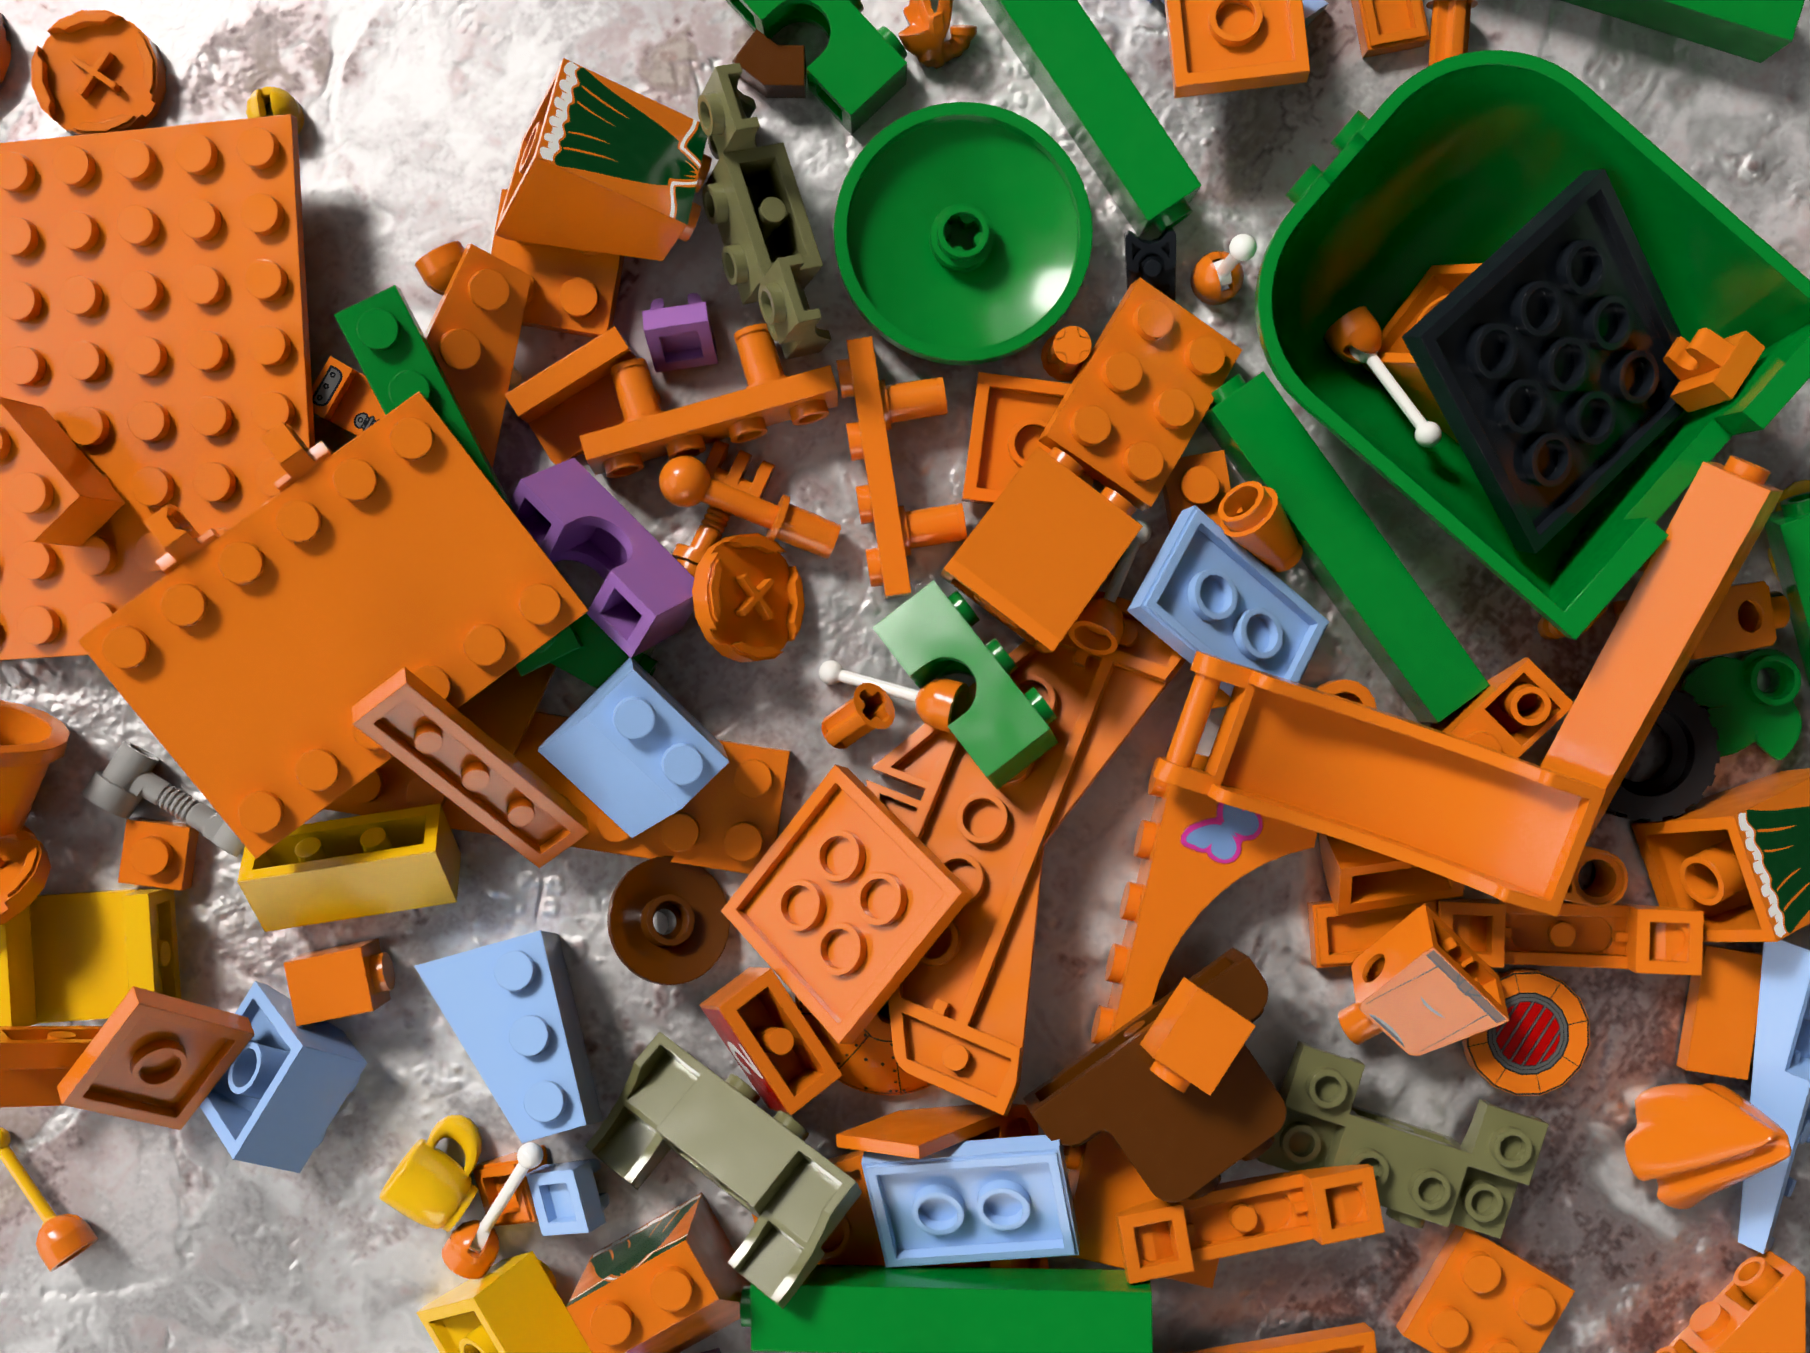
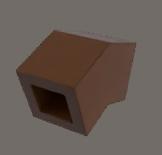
[732,29,806,98]

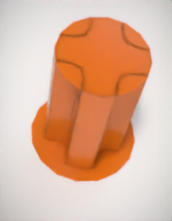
[1426,0,1478,66]
[1041,326,1092,382]
[822,683,895,749]

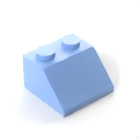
[538,657,729,838]
[200,981,367,1173]

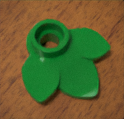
[1680,649,1802,760]

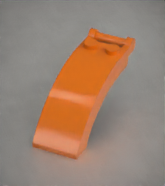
[1152,650,1606,917]

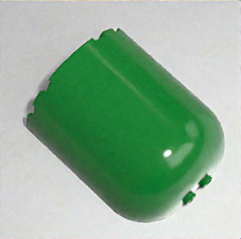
[1255,50,1810,640]

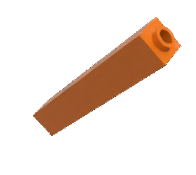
[1540,455,1784,843]

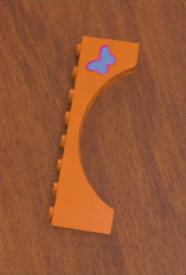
[1064,747,1318,1289]

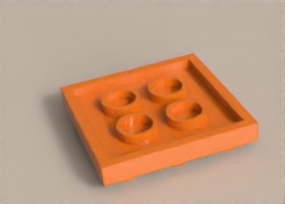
[721,764,974,1044]

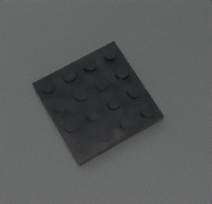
[1402,169,1685,554]

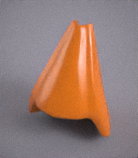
[1625,1083,1792,1209]

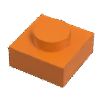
[118,817,199,891]

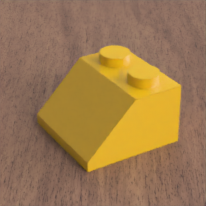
[416,1251,591,1353]

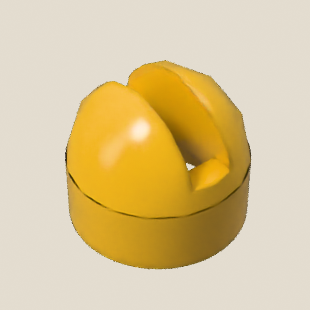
[246,87,304,134]

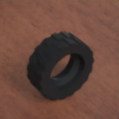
[1605,689,1720,822]

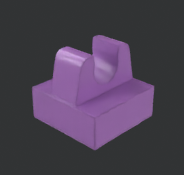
[642,293,718,373]

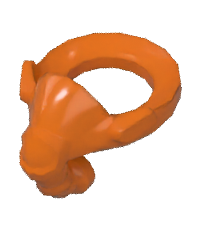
[898,0,977,69]

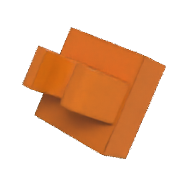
[1663,328,1766,413]

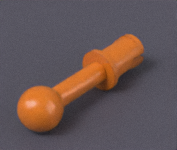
[659,456,841,559]

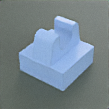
[526,1159,609,1236]

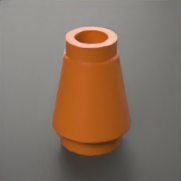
[1218,481,1303,573]

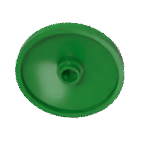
[834,102,1093,366]

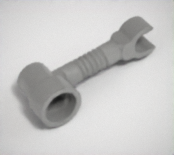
[81,741,245,857]

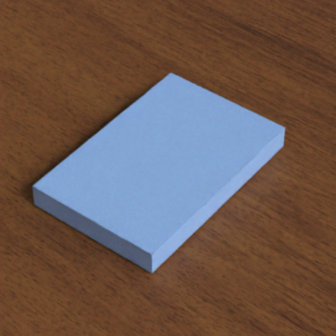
[1127,505,1329,697]
[861,1135,1080,1268]

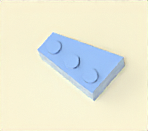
[414,930,603,1143]

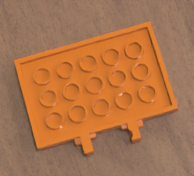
[77,391,589,859]

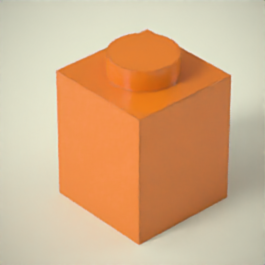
[284,938,395,1027]
[1140,977,1256,1096]

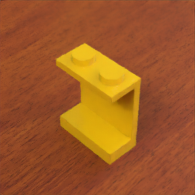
[0,887,181,1026]

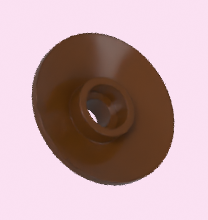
[607,856,730,985]

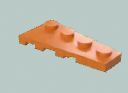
[424,244,531,469]

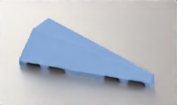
[1738,926,1810,1254]

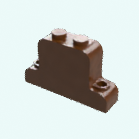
[1023,947,1286,1203]

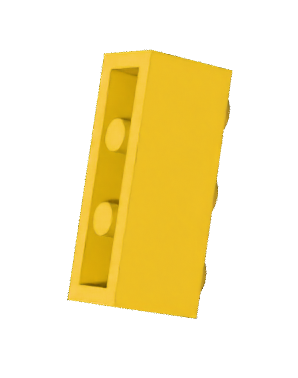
[237,803,461,932]

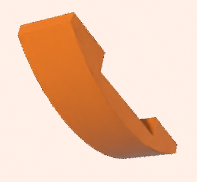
[1438,899,1704,976]
[1115,1164,1385,1284]

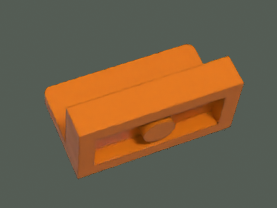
[504,326,662,465]
[0,1026,102,1108]

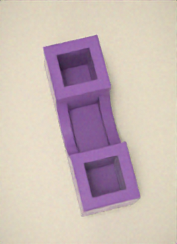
[510,458,694,658]

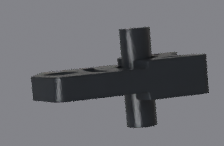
[1124,227,1176,301]

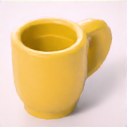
[379,1114,482,1232]

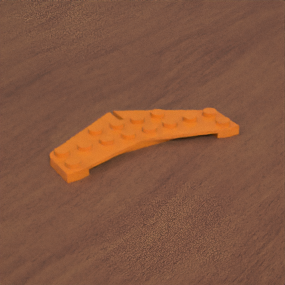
[866,591,1186,1116]

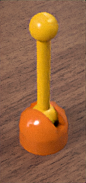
[0,1127,98,1272]

